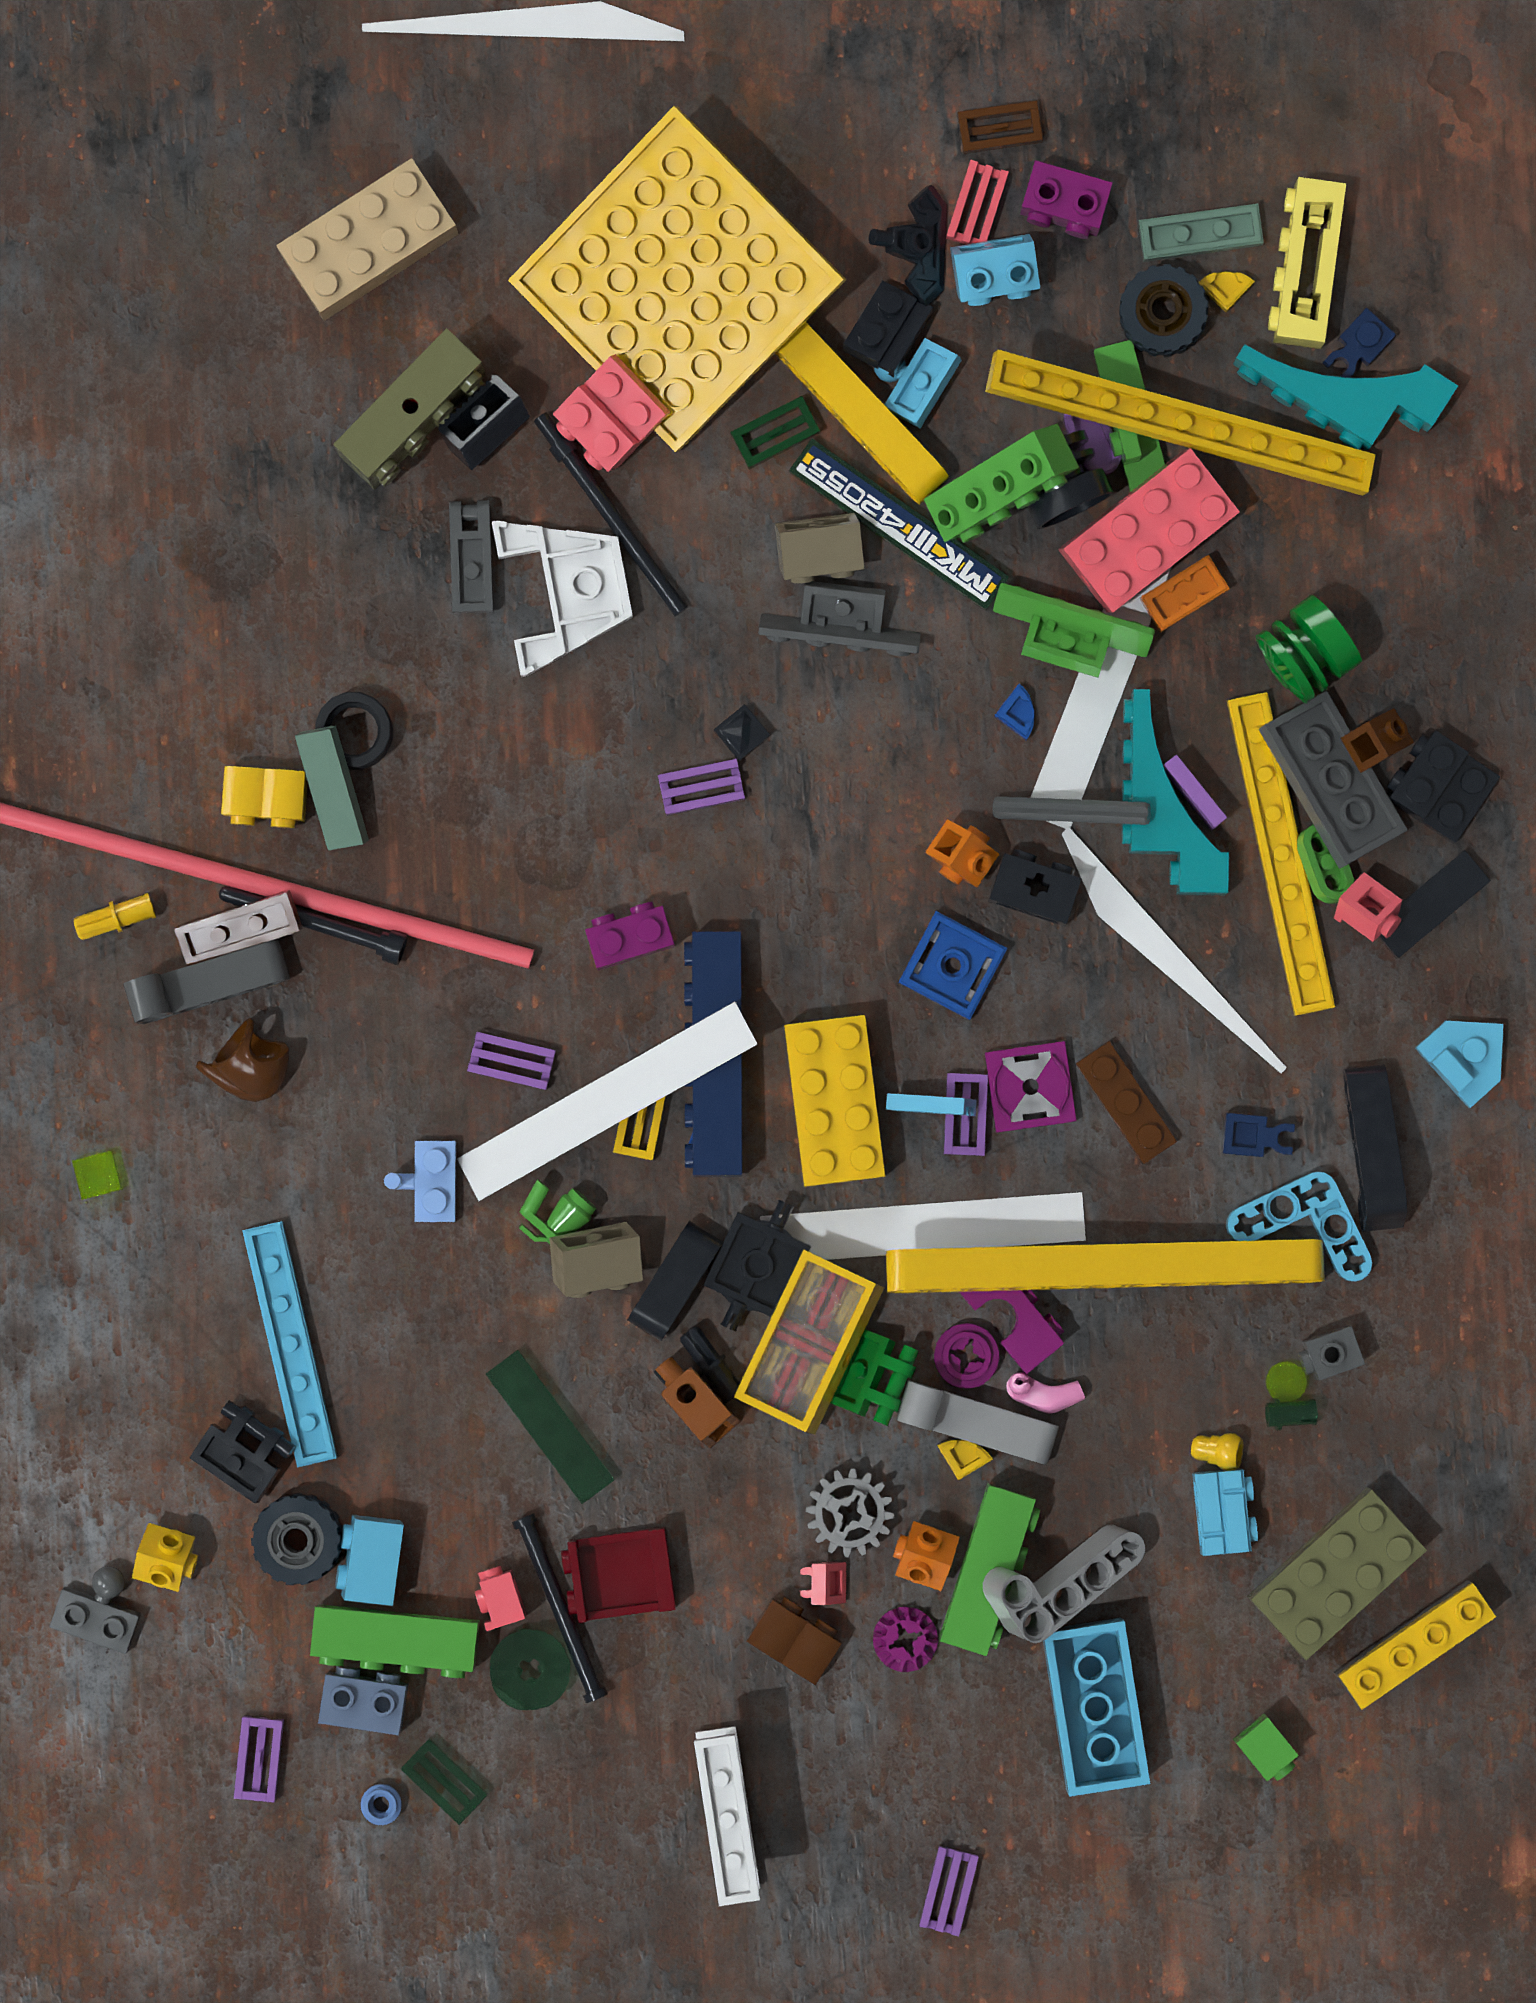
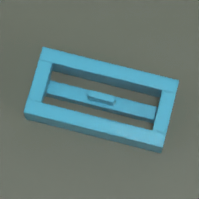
[886,1093,977,1116]

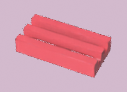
[946,160,1009,245]

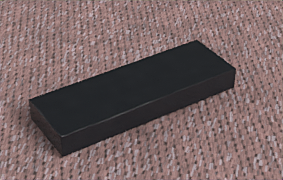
[1378,850,1491,959]

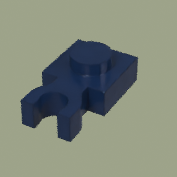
[1322,308,1396,378]
[1222,1113,1295,1157]

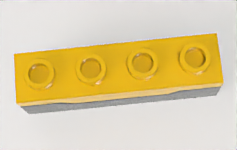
[1334,1580,1496,1710]

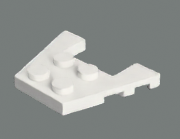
[492,521,633,677]

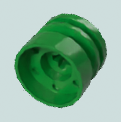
[1256,595,1362,704]

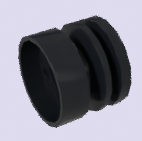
[1027,430,1114,529]

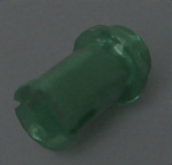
[1265,1398,1318,1431]

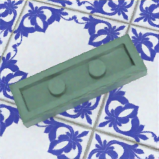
[1138,203,1264,262]
[295,725,369,850]

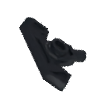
[868,185,947,306]

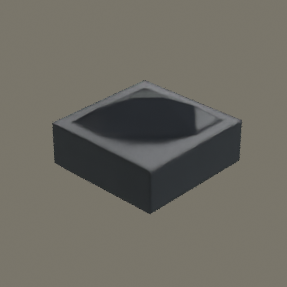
[714,704,770,762]

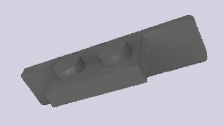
[758,581,921,656]

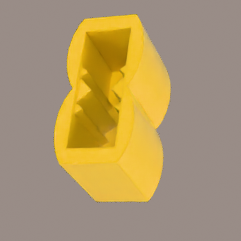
[221,766,308,828]

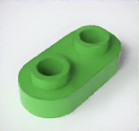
[1297,824,1354,904]

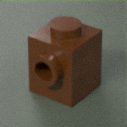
[1340,708,1414,773]

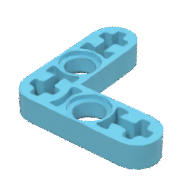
[1226,1172,1372,1281]

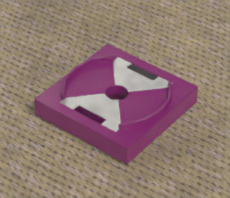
[984,1041,1076,1133]

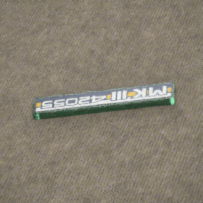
[789,438,1009,611]

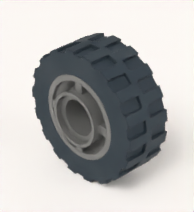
[251,1493,343,1585]

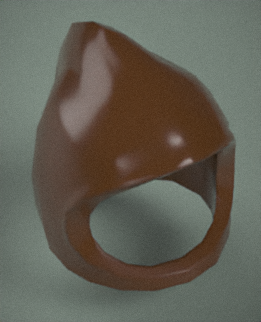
[196,1018,289,1102]

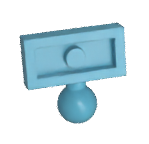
[874,338,962,429]

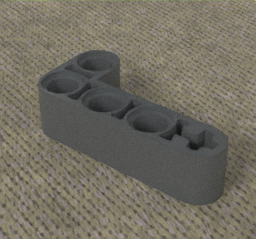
[123,940,291,1025]

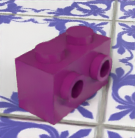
[1020,160,1113,239]
[585,901,675,971]

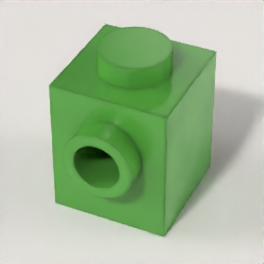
[1233,1714,1299,1781]

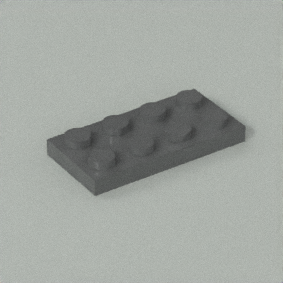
[1259,691,1407,869]

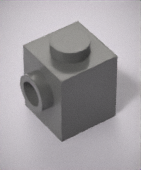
[1298,1325,1365,1381]

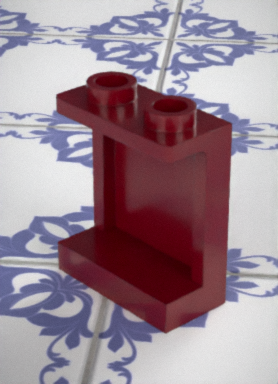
[561,1527,676,1623]

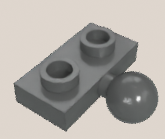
[49,1566,141,1654]

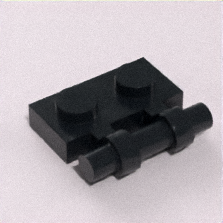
[190,1400,296,1504]

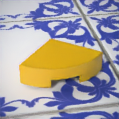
[1198,272,1255,312]
[937,1439,993,1480]

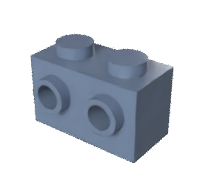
[318,1666,409,1735]

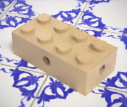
[276,158,459,321]

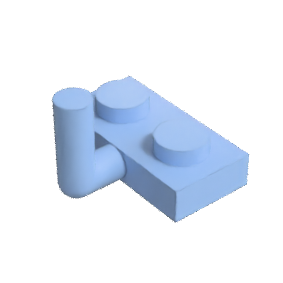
[384,1141,456,1222]

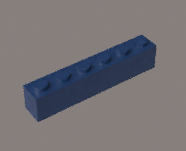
[684,931,742,1177]

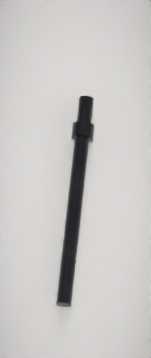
[534,412,688,617]

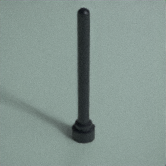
[219,886,408,966]

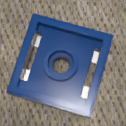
[898,911,1007,1020]

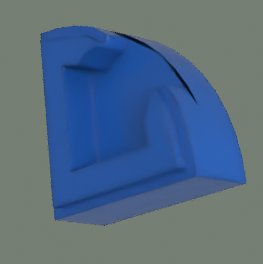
[994,684,1035,741]

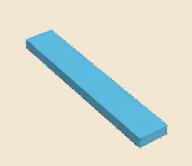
[242,1221,338,1468]

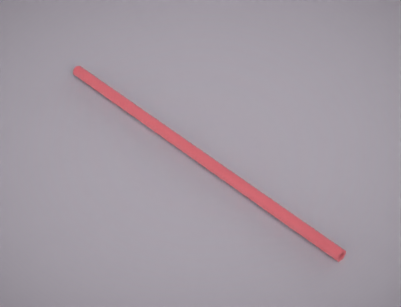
[0,802,534,969]

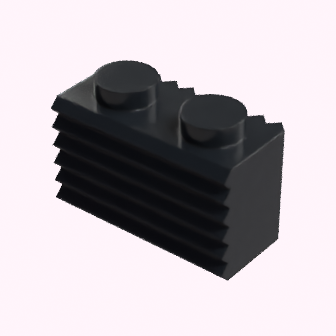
[438,375,531,470]

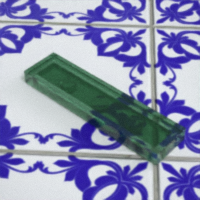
[485,1350,615,1504]

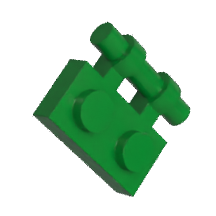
[830,1329,919,1426]

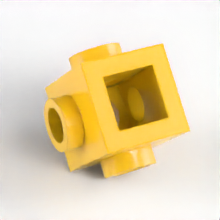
[132,1523,199,1592]

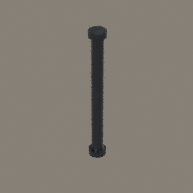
[512,1513,608,1703]

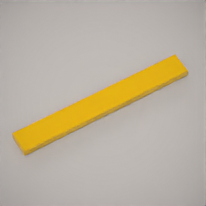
[1227,692,1335,1016]

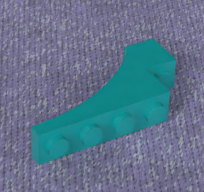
[1233,345,1458,451]
[1121,689,1229,896]

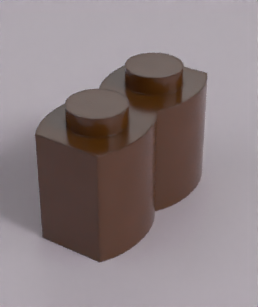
[746,1596,842,1685]

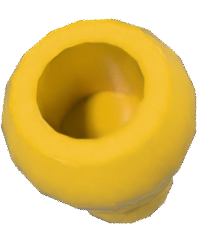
[1191,1433,1243,1471]

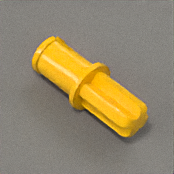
[74,893,156,940]

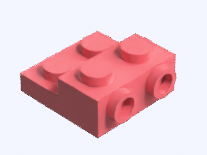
[553,354,670,472]

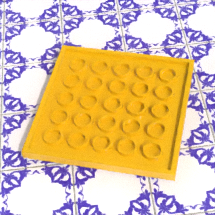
[508,106,846,452]

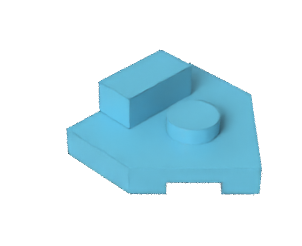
[1415,1021,1503,1108]

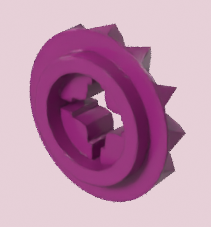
[934,1324,999,1388]
[873,1607,938,1672]

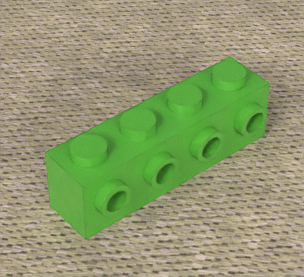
[924,424,1079,543]
[939,1483,1040,1656]
[310,1604,480,1678]

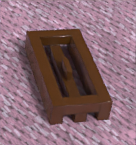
[957,100,1043,154]

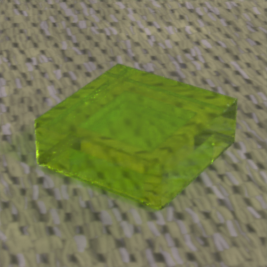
[72,1151,123,1200]

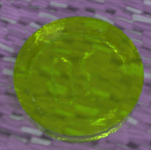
[1265,1362,1307,1402]

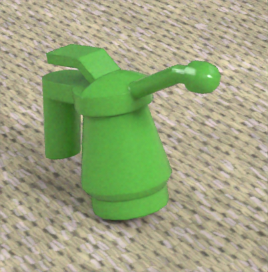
[519,1179,596,1244]

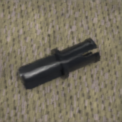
[680,1327,740,1404]

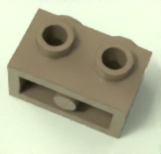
[775,513,864,583]
[549,1222,643,1298]

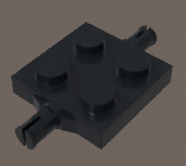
[704,1200,811,1332]

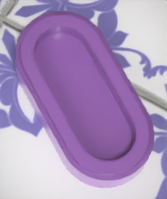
[1063,414,1121,476]

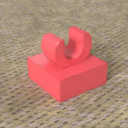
[800,1562,846,1605]

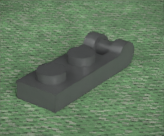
[449,500,494,614]

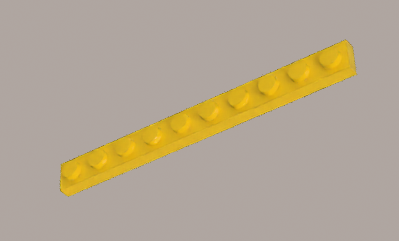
[985,350,1376,496]

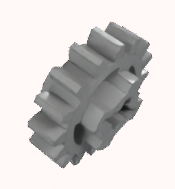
[806,1468,894,1557]

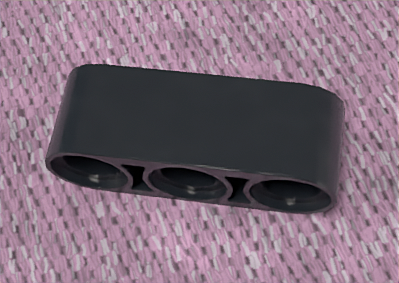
[627,1221,723,1341]

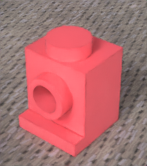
[1334,872,1402,942]
[475,1565,527,1631]

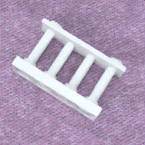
[694,1726,760,1906]

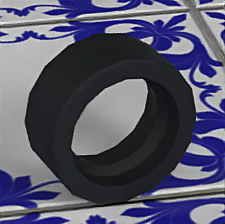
[315,692,393,770]

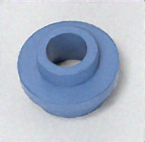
[361,1784,402,1825]

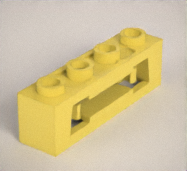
[1268,177,1346,349]

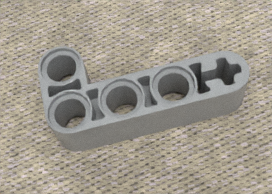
[896,1380,1059,1465]
[983,1525,1145,1643]

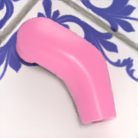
[1006,1372,1085,1414]

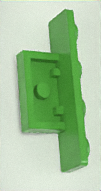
[1094,340,1165,492]
[993,583,1155,678]

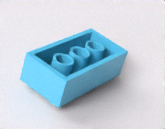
[1043,1618,1150,1797]

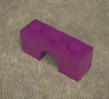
[959,1290,1065,1374]

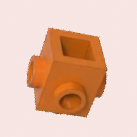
[925,819,999,888]
[893,1521,960,1591]

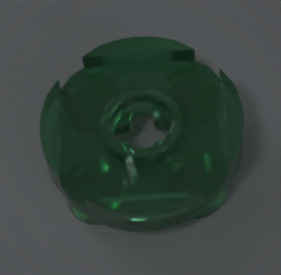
[490,1628,571,1711]

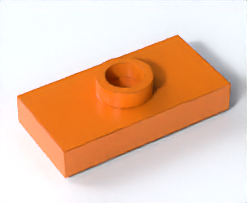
[1139,555,1230,633]

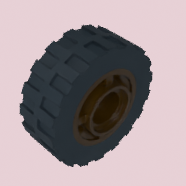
[1119,264,1208,357]

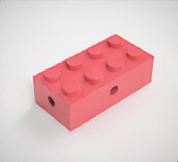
[1058,448,1240,613]

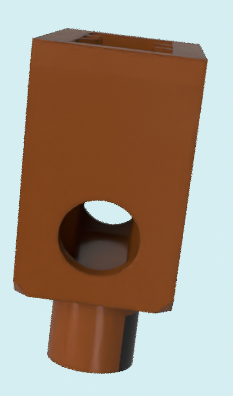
[654,1357,741,1449]

